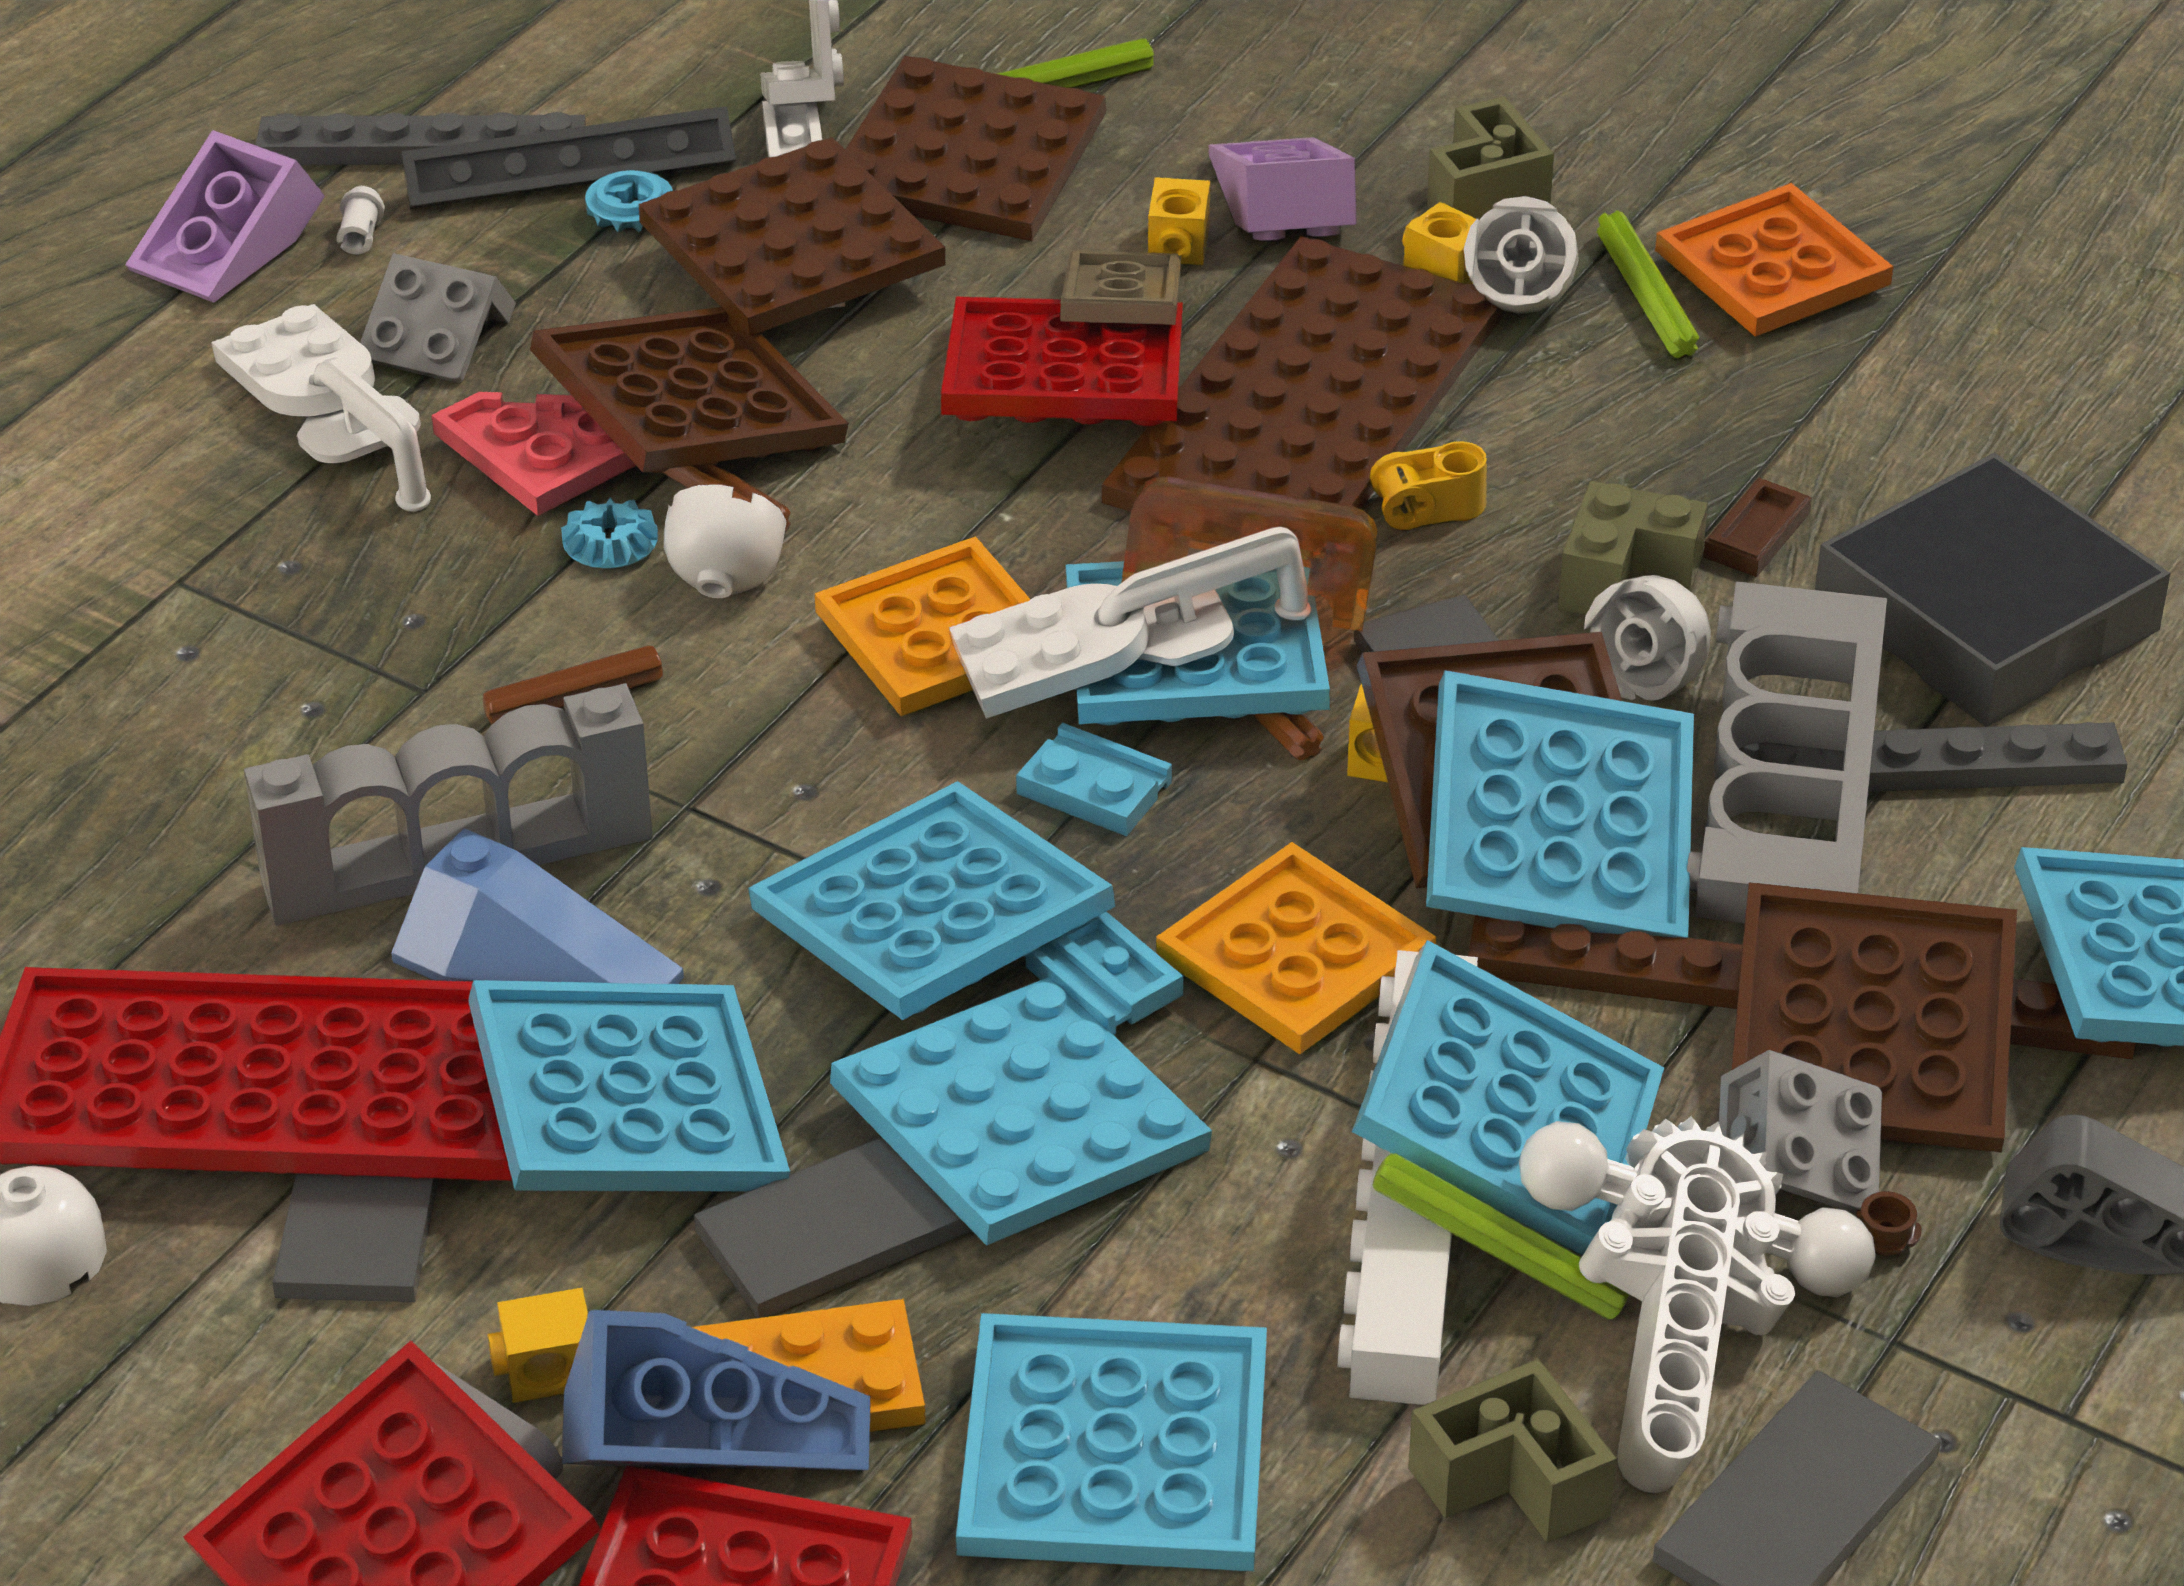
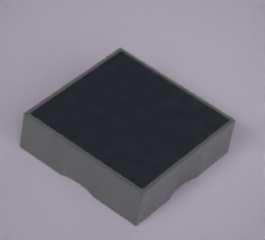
[1815,453,2171,727]

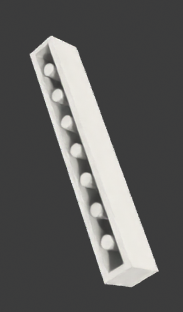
[1338,950,1478,1405]

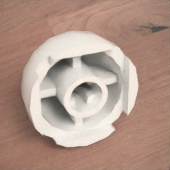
[1464,196,1579,314]
[664,485,787,598]
[1584,575,1711,701]
[0,1166,107,1306]

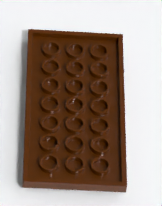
[1102,236,1505,570]

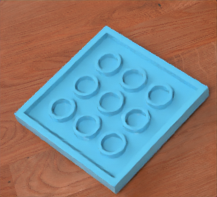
[1066,551,1330,726]
[1426,670,1694,938]
[748,781,1115,1020]
[2014,847,2184,1047]
[1352,940,1664,1255]
[830,977,1212,1246]
[468,980,790,1192]
[956,1313,1267,1571]

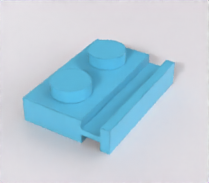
[1016,722,1172,836]
[1026,911,1183,1035]

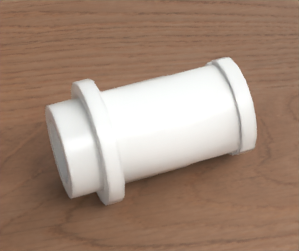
[337,186,385,255]

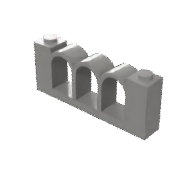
[1687,581,1887,923]
[244,683,653,926]

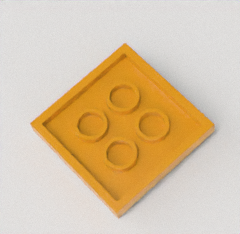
[815,536,1031,716]
[1156,842,1436,1054]

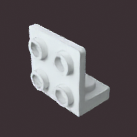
[761,0,844,105]

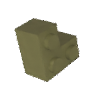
[1427,96,1554,220]
[1558,481,1708,615]
[1408,1358,1617,1543]

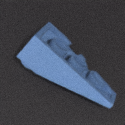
[391,828,684,984]
[562,1310,870,1471]

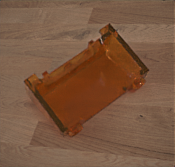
[1121,476,1379,631]

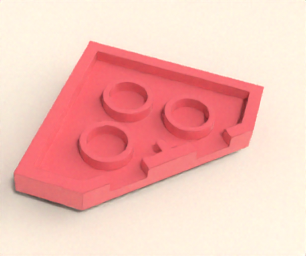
[431,392,636,516]

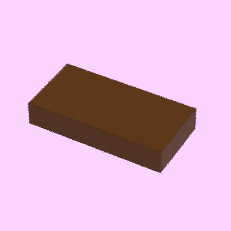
[1703,478,1812,577]

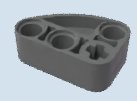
[2000,1114,2184,1275]

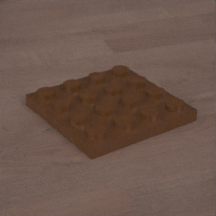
[845,56,1106,241]
[638,137,946,336]
[530,307,849,473]
[1357,632,1622,889]
[1731,882,2017,1153]

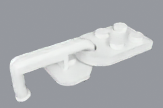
[211,304,431,512]
[949,527,1311,719]

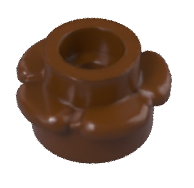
[1856,1191,1922,1256]

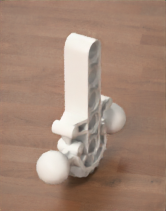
[1519,1116,1876,1493]

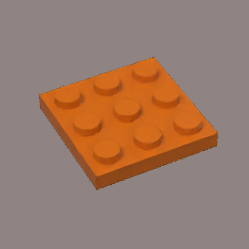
[1655,183,1894,337]

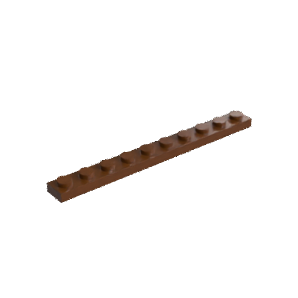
[1468,915,2136,1060]

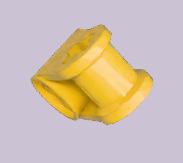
[1369,441,1487,530]

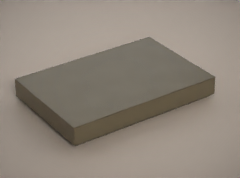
[1060,251,1181,325]

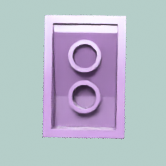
[125,130,325,303]
[1209,137,1356,240]

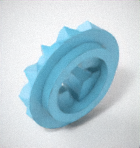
[585,170,673,232]
[561,497,658,568]

